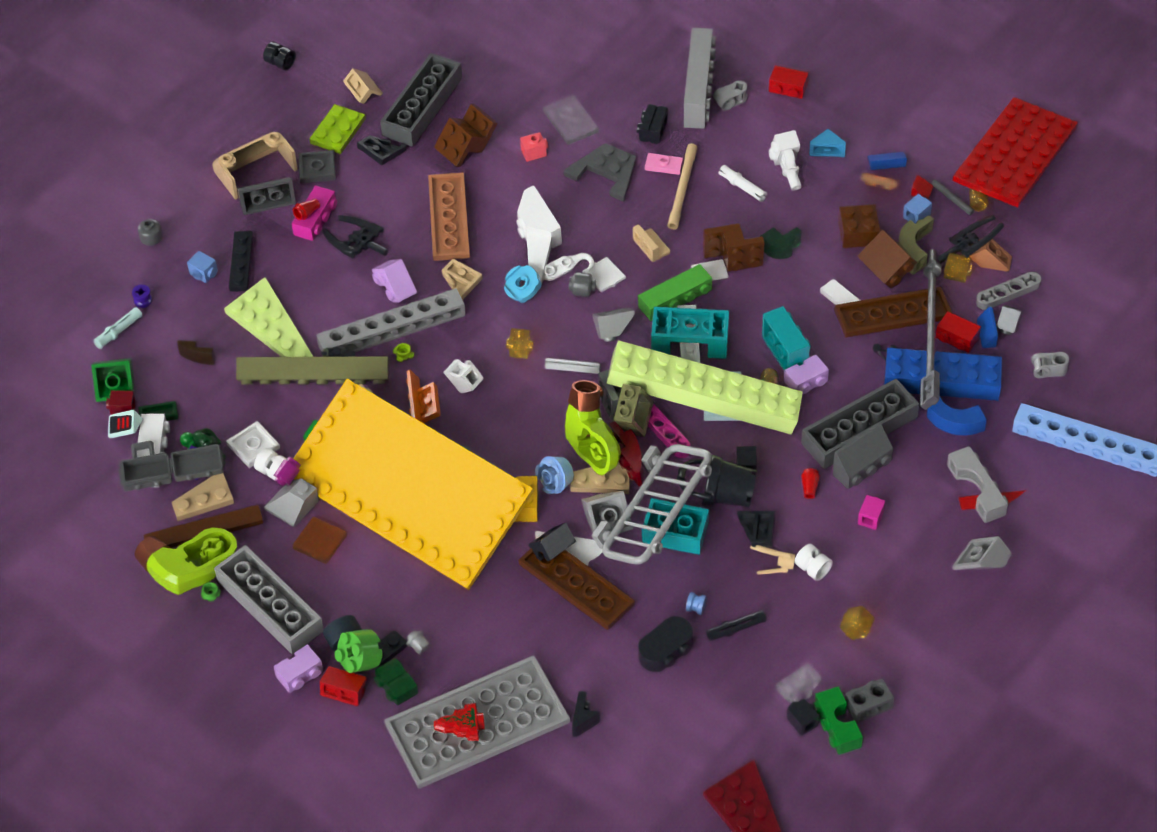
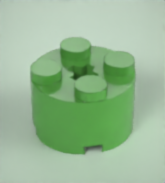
[335,629,382,673]

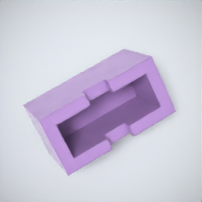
[784,355,829,394]
[274,644,323,693]

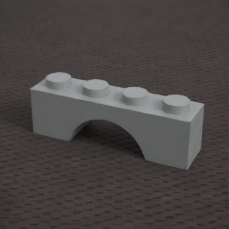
[947,446,1008,523]

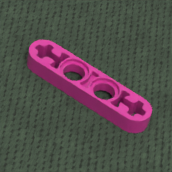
[648,404,690,458]

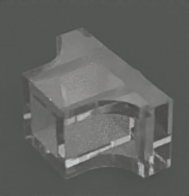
[776,663,821,703]

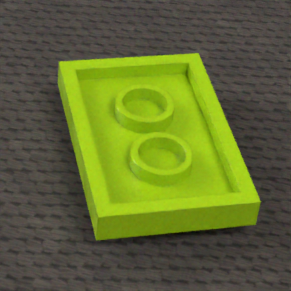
[309,104,366,154]

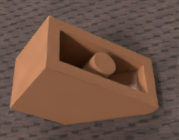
[969,239,1012,272]

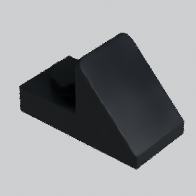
[572,691,600,738]

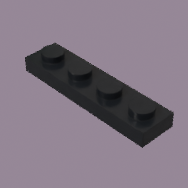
[229,231,253,292]

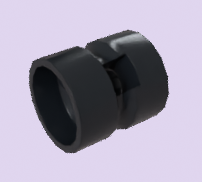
[263,41,296,71]

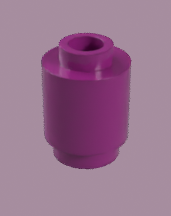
[273,457,301,487]

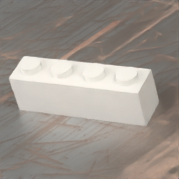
[137,414,170,487]

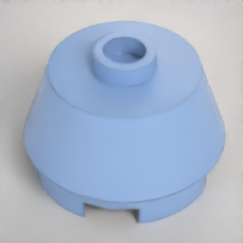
[535,456,574,494]

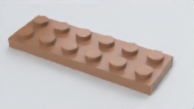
[428,172,470,261]

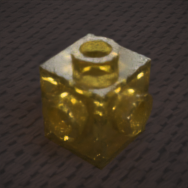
[506,328,534,359]
[839,606,875,640]

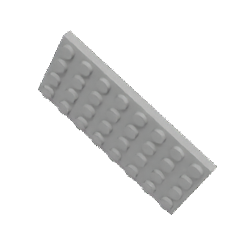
[384,655,570,789]

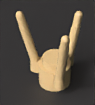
[750,545,795,575]

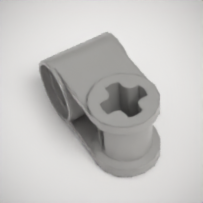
[713,81,747,111]
[1031,352,1069,378]

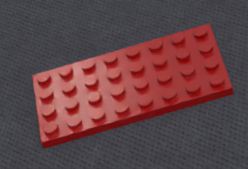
[952,97,1078,208]

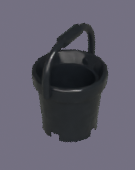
[677,455,757,508]

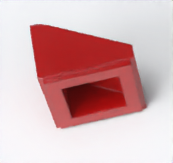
[911,175,934,200]

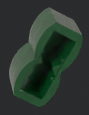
[374,658,418,706]

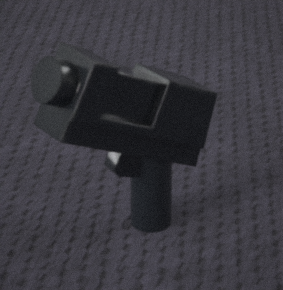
[321,347,355,357]

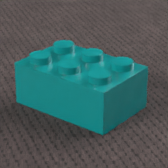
[762,306,811,370]
[642,498,709,555]

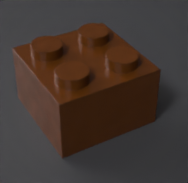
[838,204,880,248]

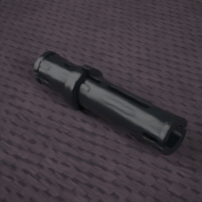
[706,609,766,642]

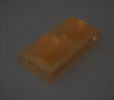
[861,172,899,190]

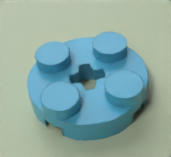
[504,265,542,303]

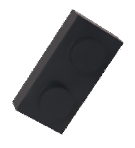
[376,630,408,669]

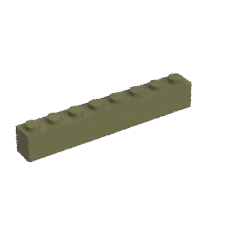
[236,356,390,385]

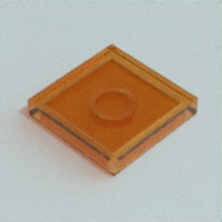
[292,516,347,564]

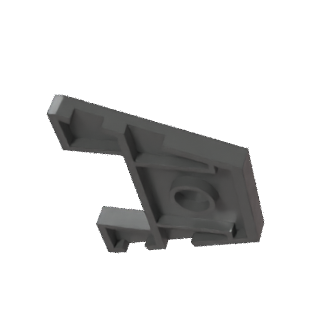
[563,143,636,201]

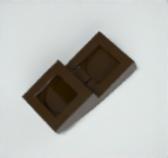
[177,340,216,365]

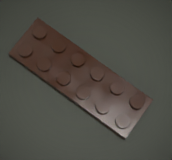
[834,287,952,338]
[518,548,635,630]

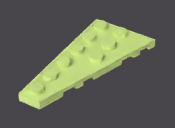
[224,277,313,357]

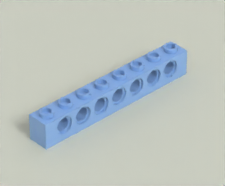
[1012,403,1157,477]

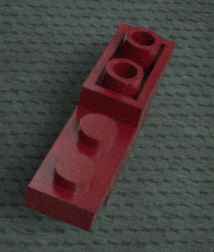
[609,421,644,486]

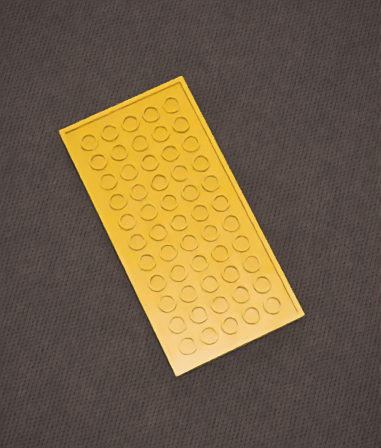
[293,379,534,590]

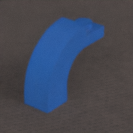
[927,397,987,435]

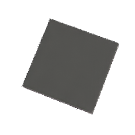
[299,150,336,184]

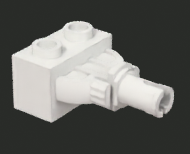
[769,130,802,191]

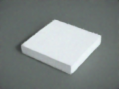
[226,421,280,468]

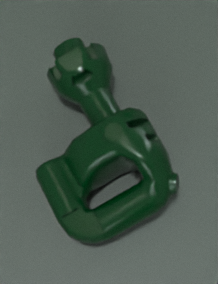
[192,428,226,465]

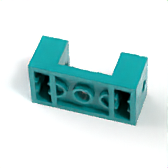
[651,307,729,359]

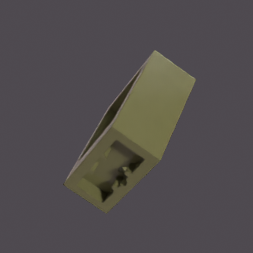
[614,384,654,437]

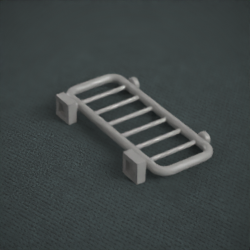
[592,444,712,565]

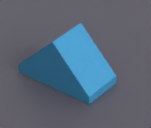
[809,129,846,157]

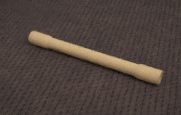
[668,143,698,230]

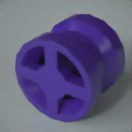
[132,284,152,308]

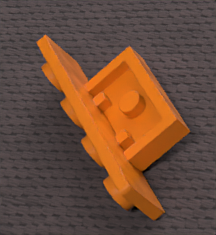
[406,370,441,424]

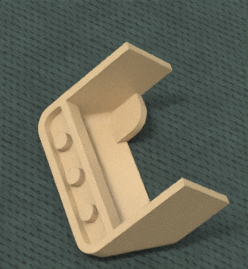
[213,132,298,200]

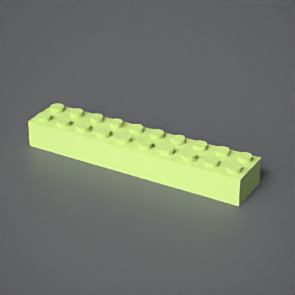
[607,340,803,435]

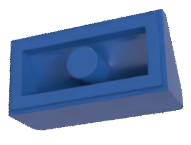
[868,152,907,170]
[977,307,998,348]

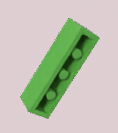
[638,264,712,321]

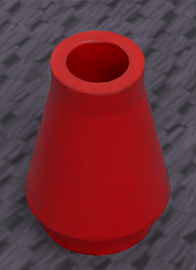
[293,198,320,220]
[801,468,820,499]

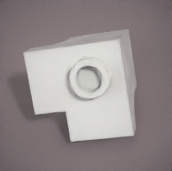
[443,359,484,393]

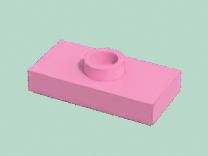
[645,153,683,175]

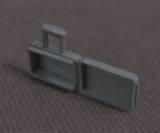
[119,441,225,491]

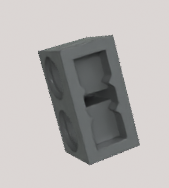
[845,678,894,723]

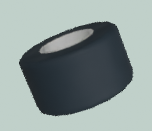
[323,615,362,651]

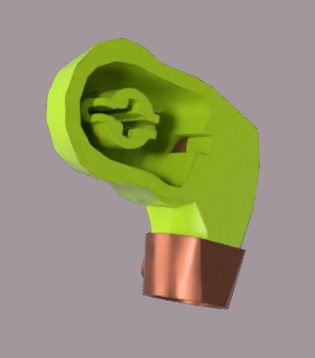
[565,380,621,475]
[134,527,237,595]

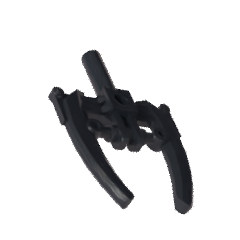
[937,214,1004,264]
[322,215,388,259]

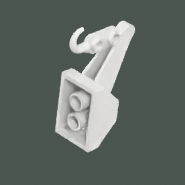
[516,185,594,283]

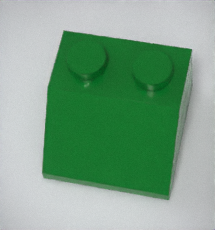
[91,358,134,402]

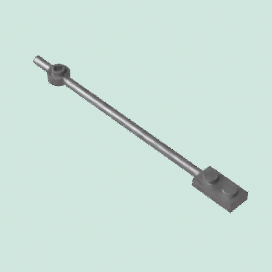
[920,249,941,410]

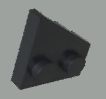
[357,135,406,165]
[737,511,776,547]

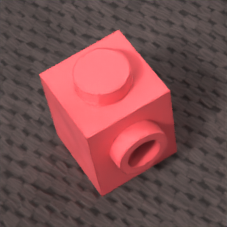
[520,132,548,162]

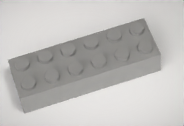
[684,28,716,129]
[214,545,324,655]

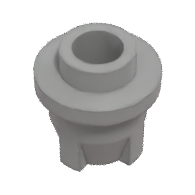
[406,630,430,655]

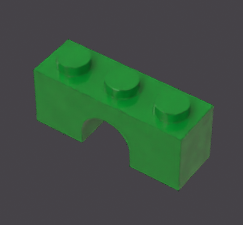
[813,686,863,755]

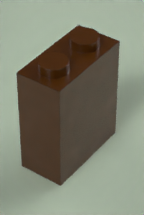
[858,229,917,289]

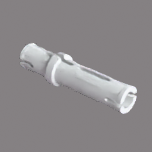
[719,165,767,202]

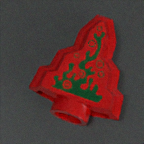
[434,703,485,741]

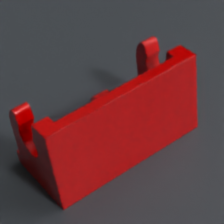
[320,666,367,707]

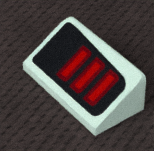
[108,410,143,438]

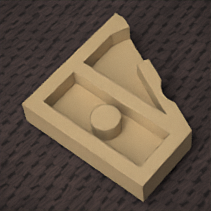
[442,259,483,300]

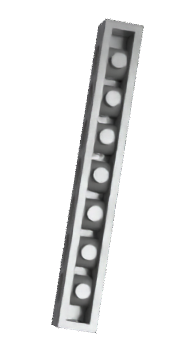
[316,288,465,356]

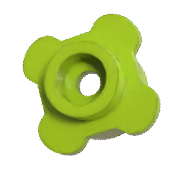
[393,343,414,362]

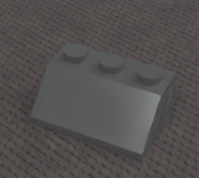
[237,177,296,215]
[833,422,893,489]

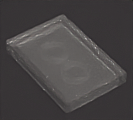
[543,95,599,145]

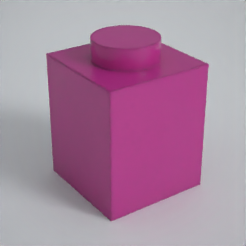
[858,495,885,530]

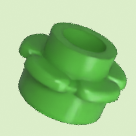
[201,582,221,601]

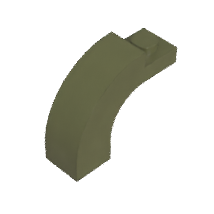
[898,215,934,275]

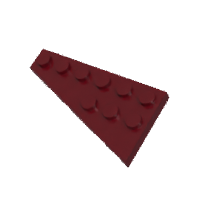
[703,759,781,832]

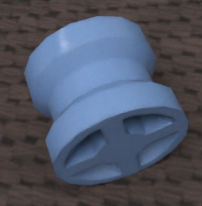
[686,592,707,615]

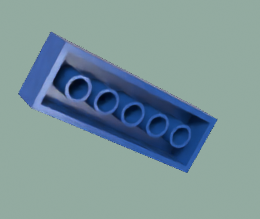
[884,348,1002,401]

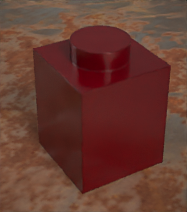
[106,390,137,415]

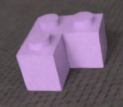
[372,259,417,302]

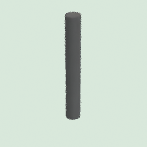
[931,179,975,216]

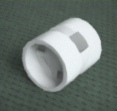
[254,448,287,480]
[794,544,833,581]

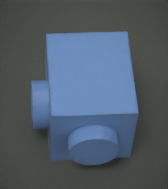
[903,194,932,224]
[187,251,218,283]

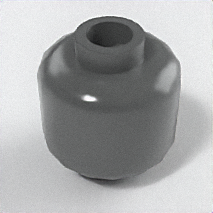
[138,219,163,246]
[569,272,596,297]

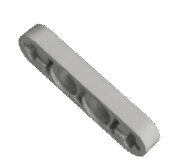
[976,272,1041,310]

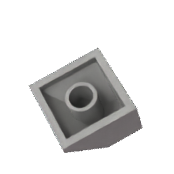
[592,307,635,341]
[264,479,319,527]
[581,491,633,533]
[952,536,1012,570]

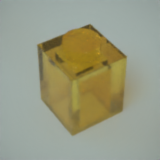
[944,253,973,283]

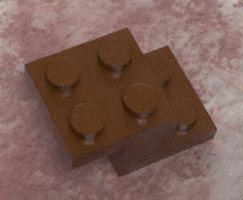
[434,104,498,167]
[703,223,764,272]

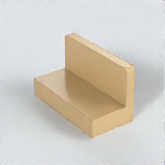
[343,68,382,104]
[633,224,670,262]

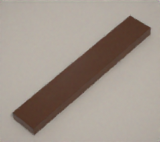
[143,505,264,548]

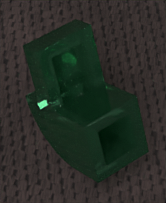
[760,227,802,259]

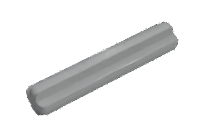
[545,358,601,374]

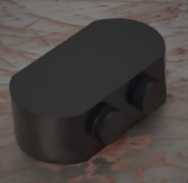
[638,616,693,672]

